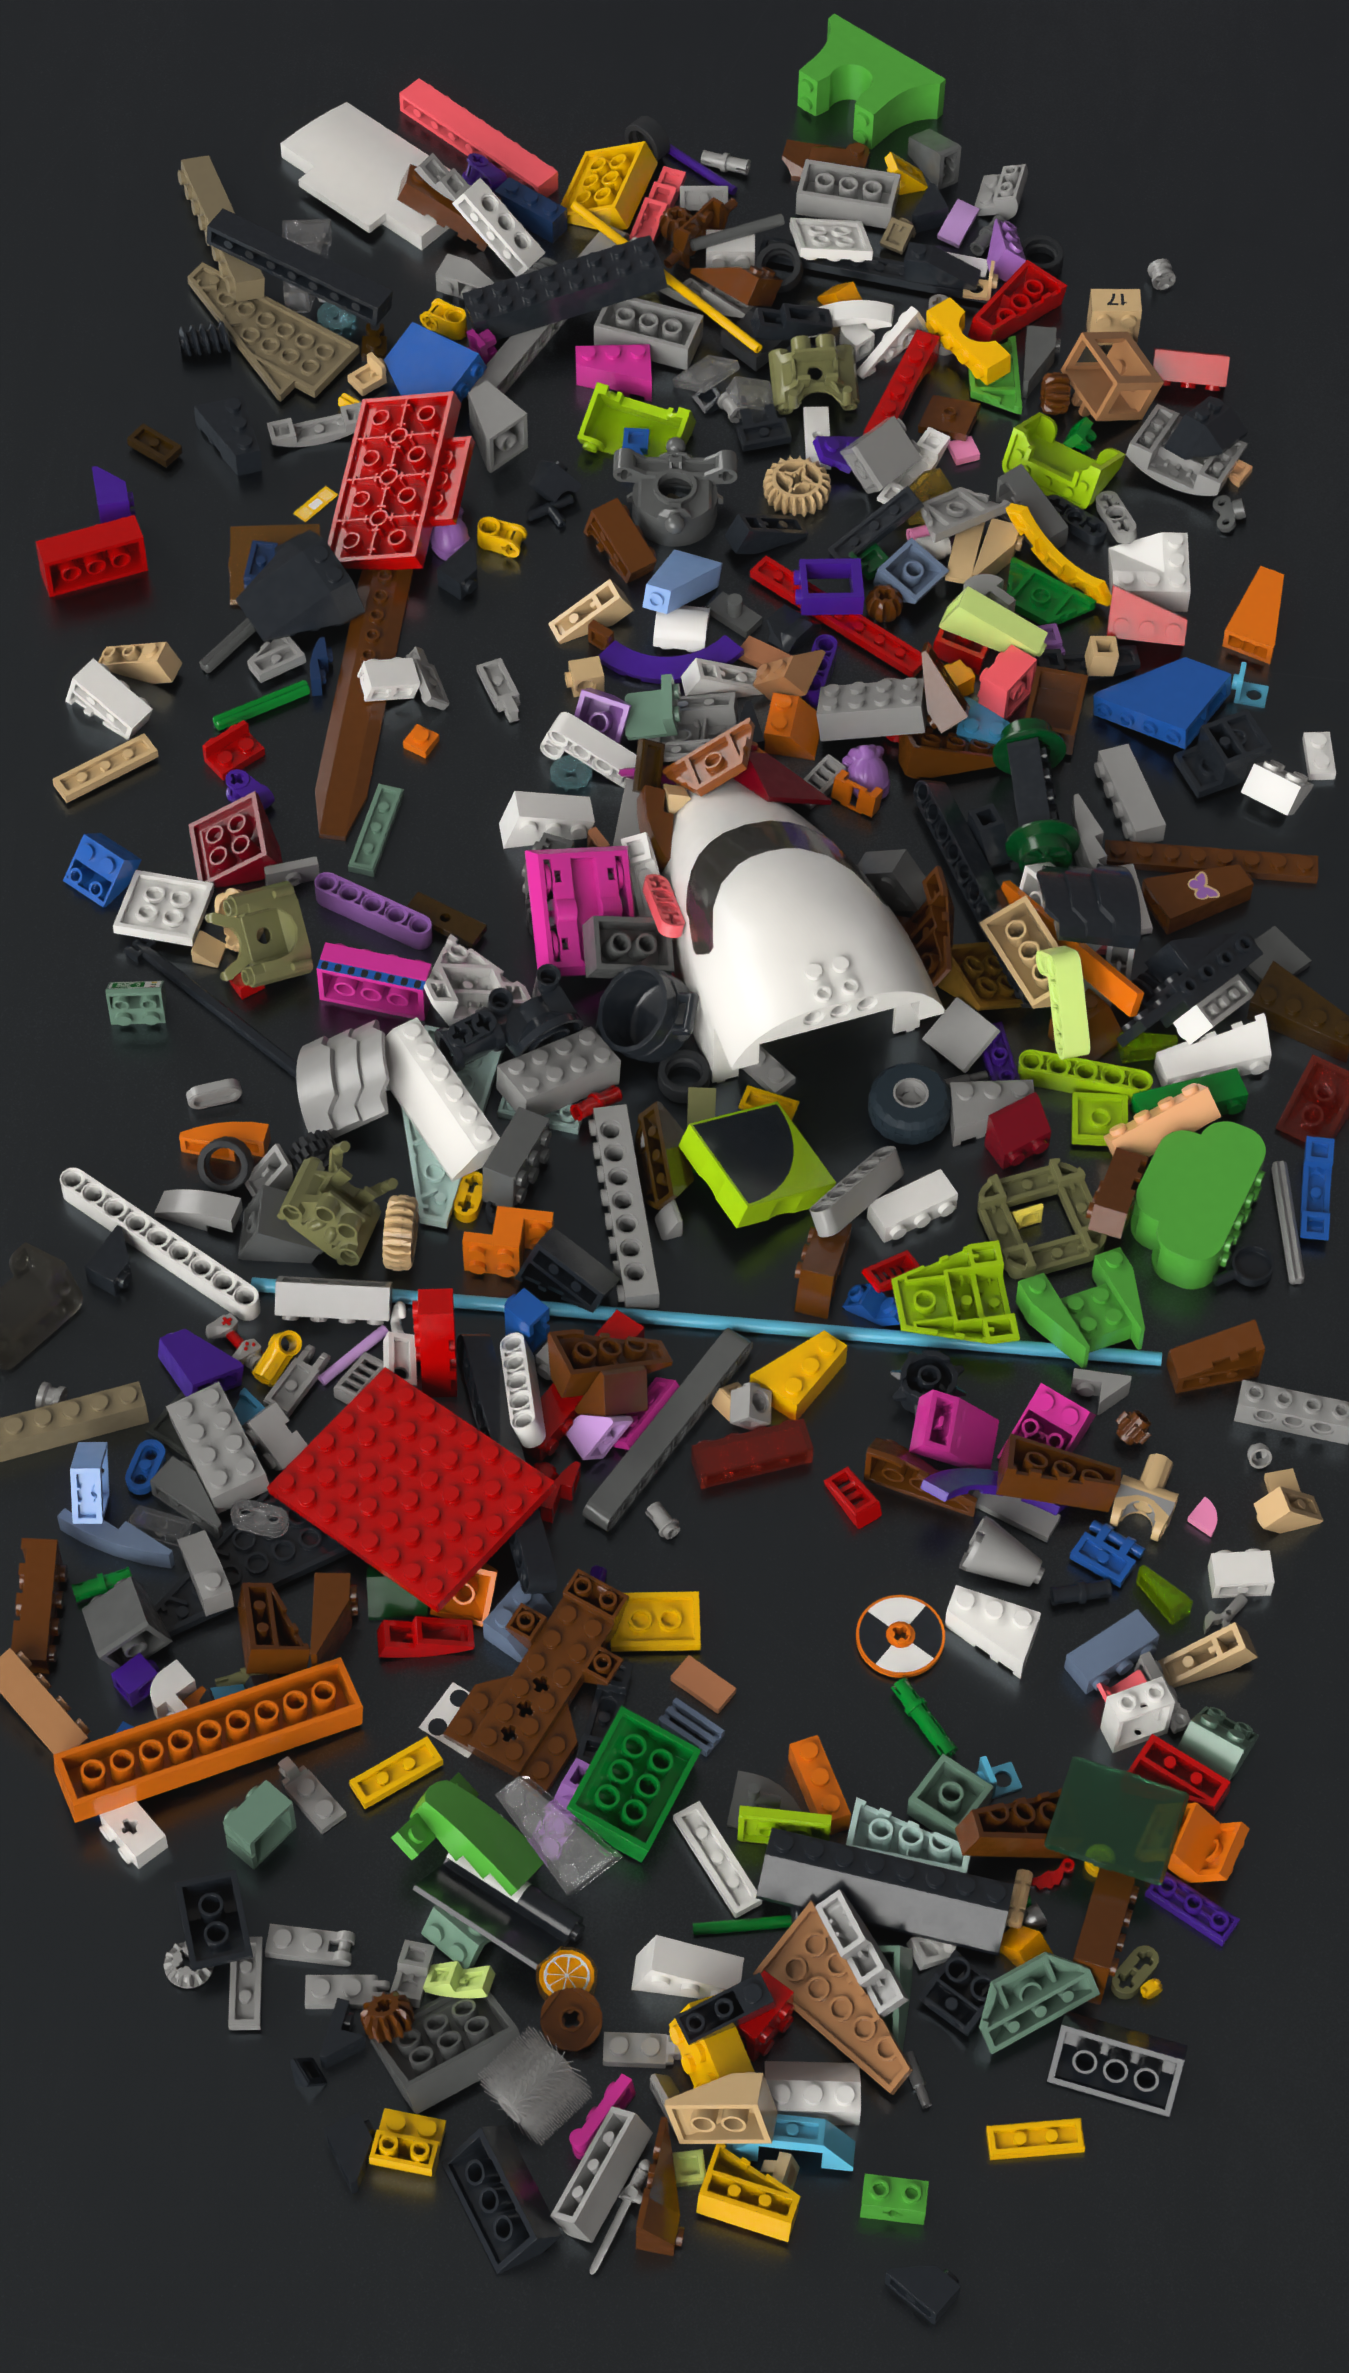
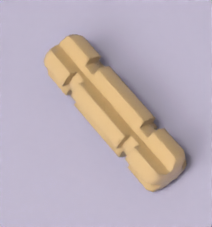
[1006,1869,1033,1929]

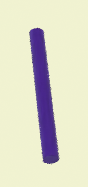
[668,144,738,196]

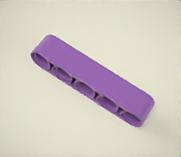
[314,872,433,950]

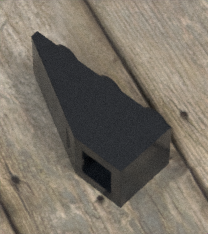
[674,1973,776,2045]

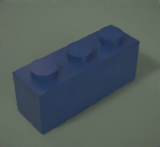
[495,177,567,243]

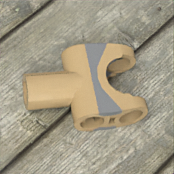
[1110,1453,1179,1542]

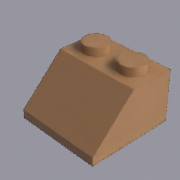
[752,650,826,700]

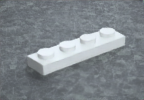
[673,1801,762,1919]

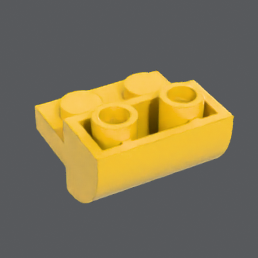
[369,2108,446,2177]

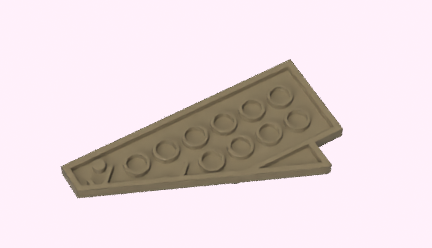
[187,262,360,401]

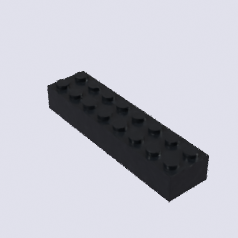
[462,235,668,341]

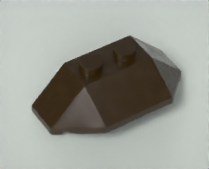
[634,1101,694,1210]

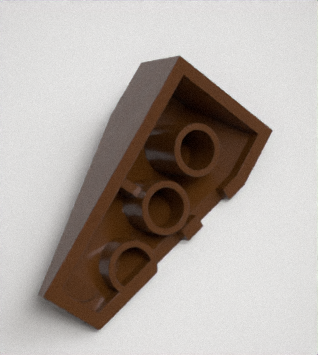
[899,726,996,779]
[547,1329,673,1398]
[864,1438,978,1517]

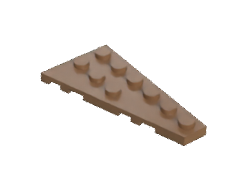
[753,1901,913,2095]

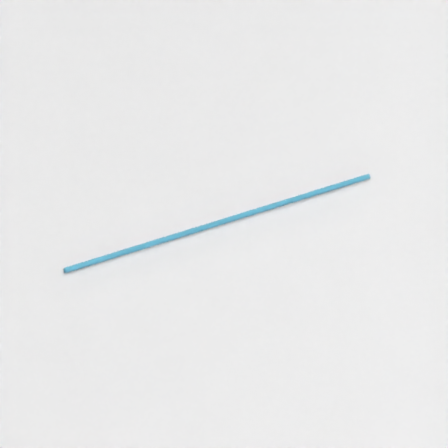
[251,1277,1162,1366]

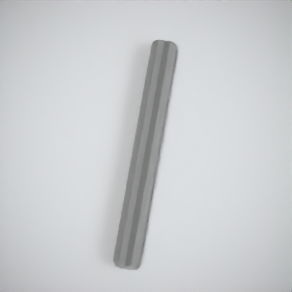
[1271,1161,1305,1285]

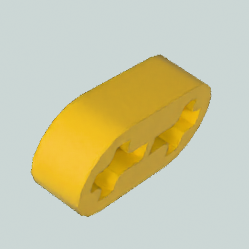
[454,1171,483,1223]

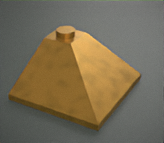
[938,942,1023,1011]

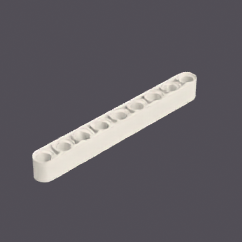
[60,1168,261,1321]

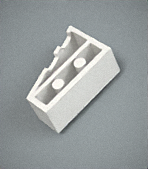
[65,658,153,740]
[945,1585,1041,1679]

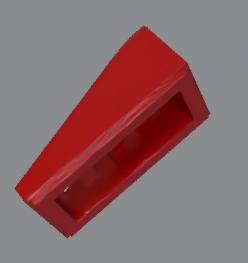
[862,1250,920,1293]
[824,1466,882,1529]

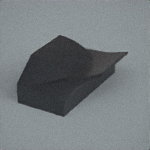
[767,604,822,655]

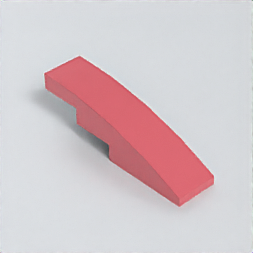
[629,166,687,243]

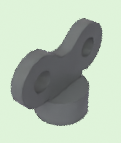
[1213,495,1247,532]

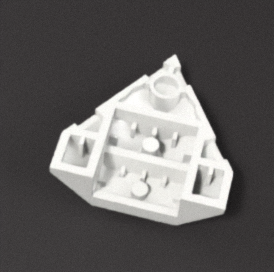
[424,934,531,1027]

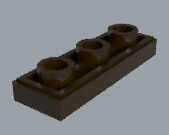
[407,892,487,949]

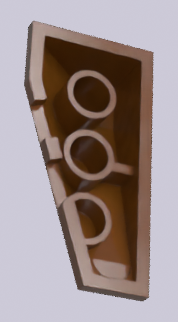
[636,2117,685,2256]

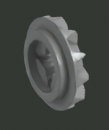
[164,1941,214,1988]

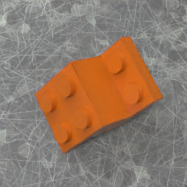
[462,1206,554,1277]
[1133,1803,1250,1883]

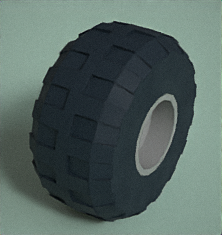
[868,1063,951,1145]

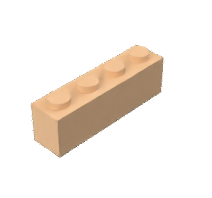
[1103,1083,1222,1157]

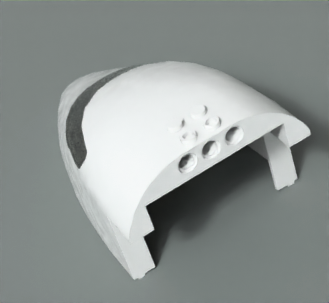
[662,778,945,1083]

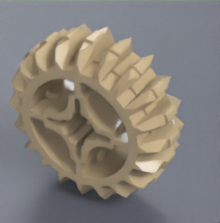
[763,456,831,517]
[382,1194,419,1271]

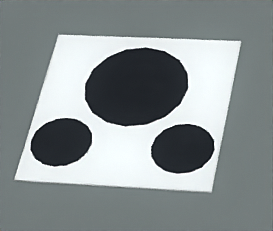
[418,1682,472,1758]

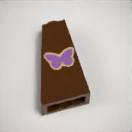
[1141,864,1254,935]

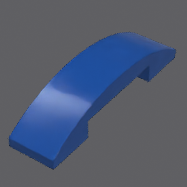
[1300,1136,1335,1241]

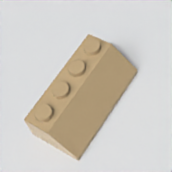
[979,895,1059,1009]

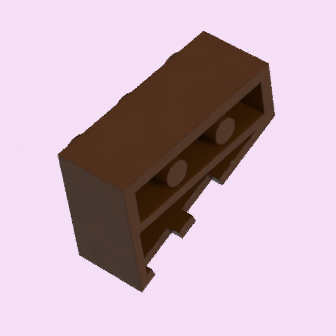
[583,497,657,584]
[1086,1147,1149,1239]
[794,1223,852,1319]
[1166,1319,1265,1393]
[237,1583,310,1674]

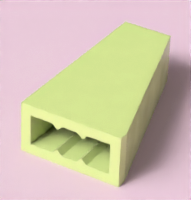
[939,586,1048,657]

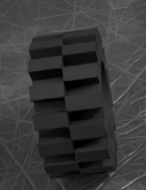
[286,1130,336,1175]

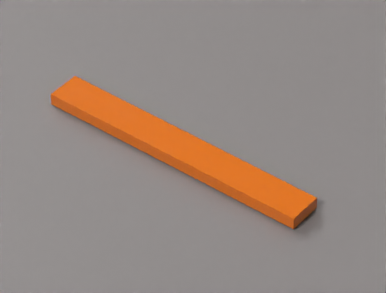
[1001,880,1144,1017]

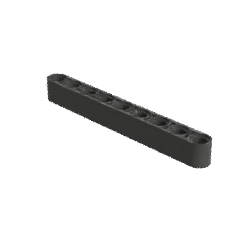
[582,1328,753,1531]

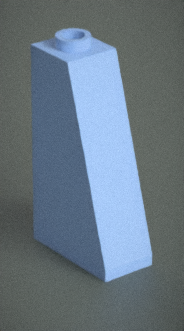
[643,549,723,614]

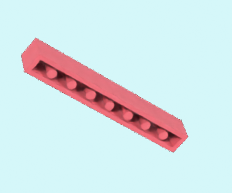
[399,78,558,197]

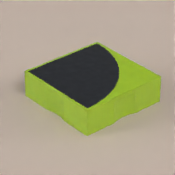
[678,1101,836,1228]

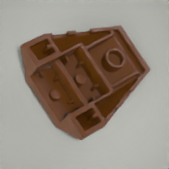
[895,866,955,988]

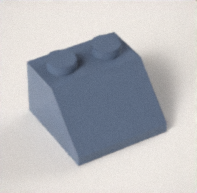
[873,538,949,604]
[483,1581,554,1663]

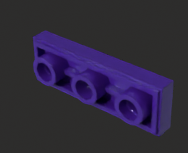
[982,1022,1020,1081]
[1145,1868,1240,1947]

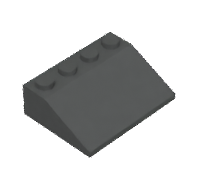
[368,1991,525,2114]

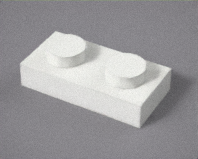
[1302,732,1336,780]

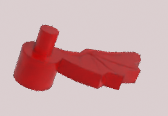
[1031,1858,1075,1890]

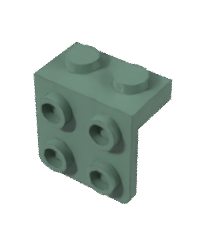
[625,674,681,740]
[421,1905,491,1969]

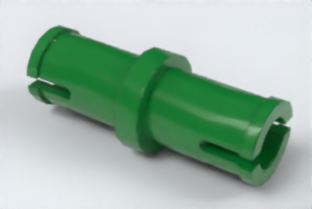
[71,1566,132,1602]

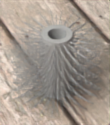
[478,2027,592,2145]

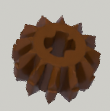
[1040,372,1071,415]
[360,1990,415,2043]

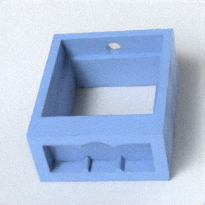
[70,1442,110,1524]

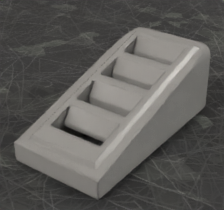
[803,754,847,810]
[334,1352,384,1404]

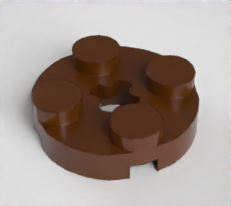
[540,1988,602,2052]

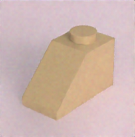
[1254,1486,1324,1534]

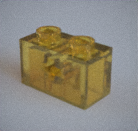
[906,468,953,526]

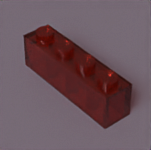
[691,1419,814,1489]

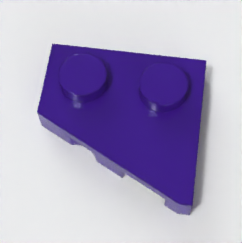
[813,436,860,474]

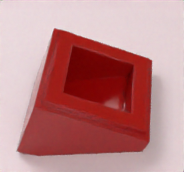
[228,973,265,1000]

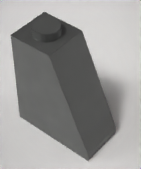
[908,129,961,190]

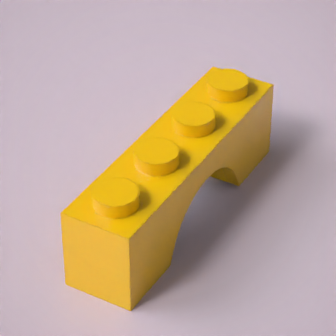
[926,297,1011,386]

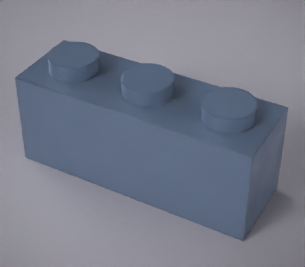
[1064,1609,1160,1694]

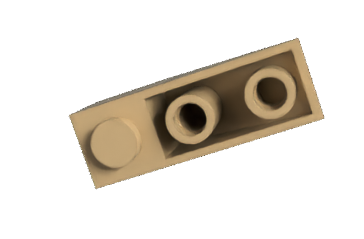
[98,642,182,684]

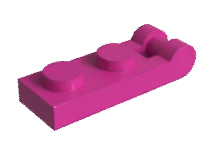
[569,2074,636,2160]

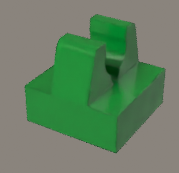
[1063,417,1097,452]

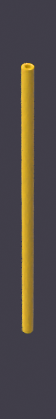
[571,201,762,353]

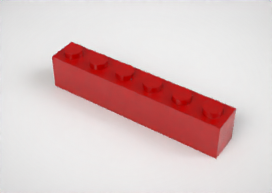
[520,1310,645,1462]

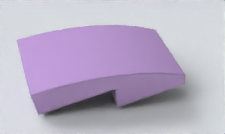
[937,199,980,249]

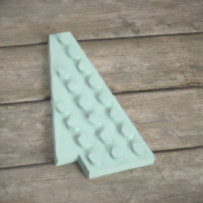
[401,1025,505,1229]

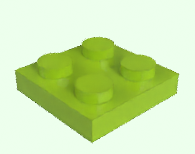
[1071,1092,1128,1146]

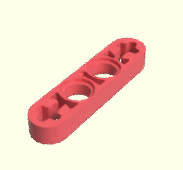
[643,874,685,938]

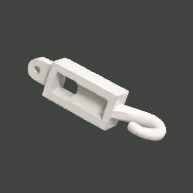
[383,1301,417,1387]

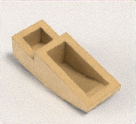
[945,521,986,584]

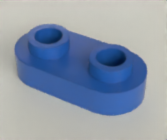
[125,1439,166,1495]

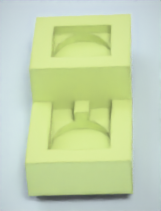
[423,1961,496,1998]

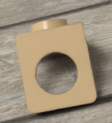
[963,261,999,301]

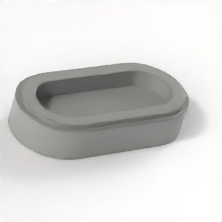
[186,1079,242,1109]

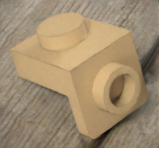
[347,352,387,396]

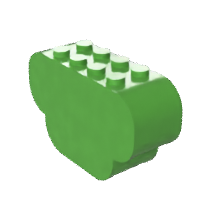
[1130,1121,1266,1289]

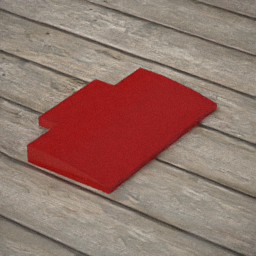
[327,391,475,570]

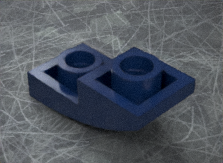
[310,637,333,696]

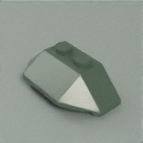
[979,1952,1100,2054]

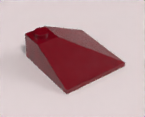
[733,741,832,805]
[188,791,283,888]

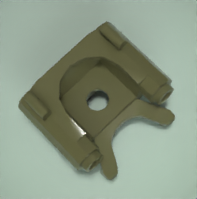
[768,334,860,415]
[205,881,313,988]
[277,1141,398,1266]

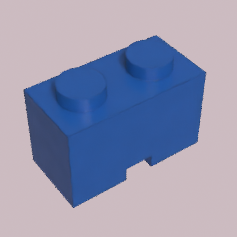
[504,1288,550,1353]

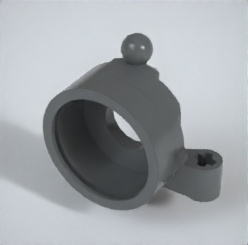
[613,437,738,547]

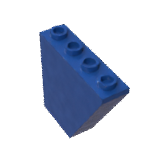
[384,322,487,402]
[1093,657,1231,749]

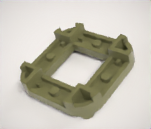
[977,1158,1107,1279]

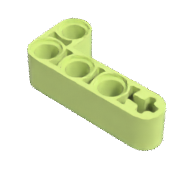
[1036,946,1090,1060]

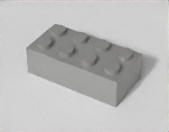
[796,159,901,229]
[594,298,704,370]
[816,677,927,741]
[496,1027,621,1116]
[166,1382,269,1514]

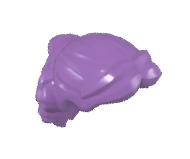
[430,507,470,561]
[842,744,890,799]

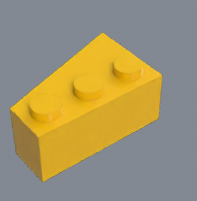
[696,2144,801,2242]

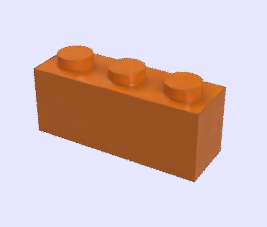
[788,1735,851,1835]

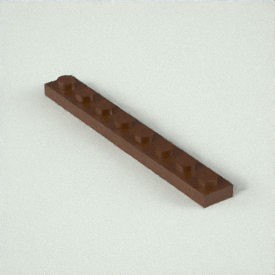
[1104,840,1318,884]

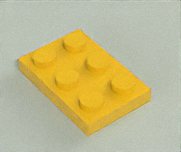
[611,1591,701,1652]

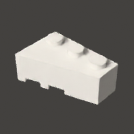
[499,791,595,849]
[631,1935,744,1999]

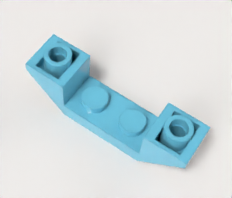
[727,2114,855,2171]

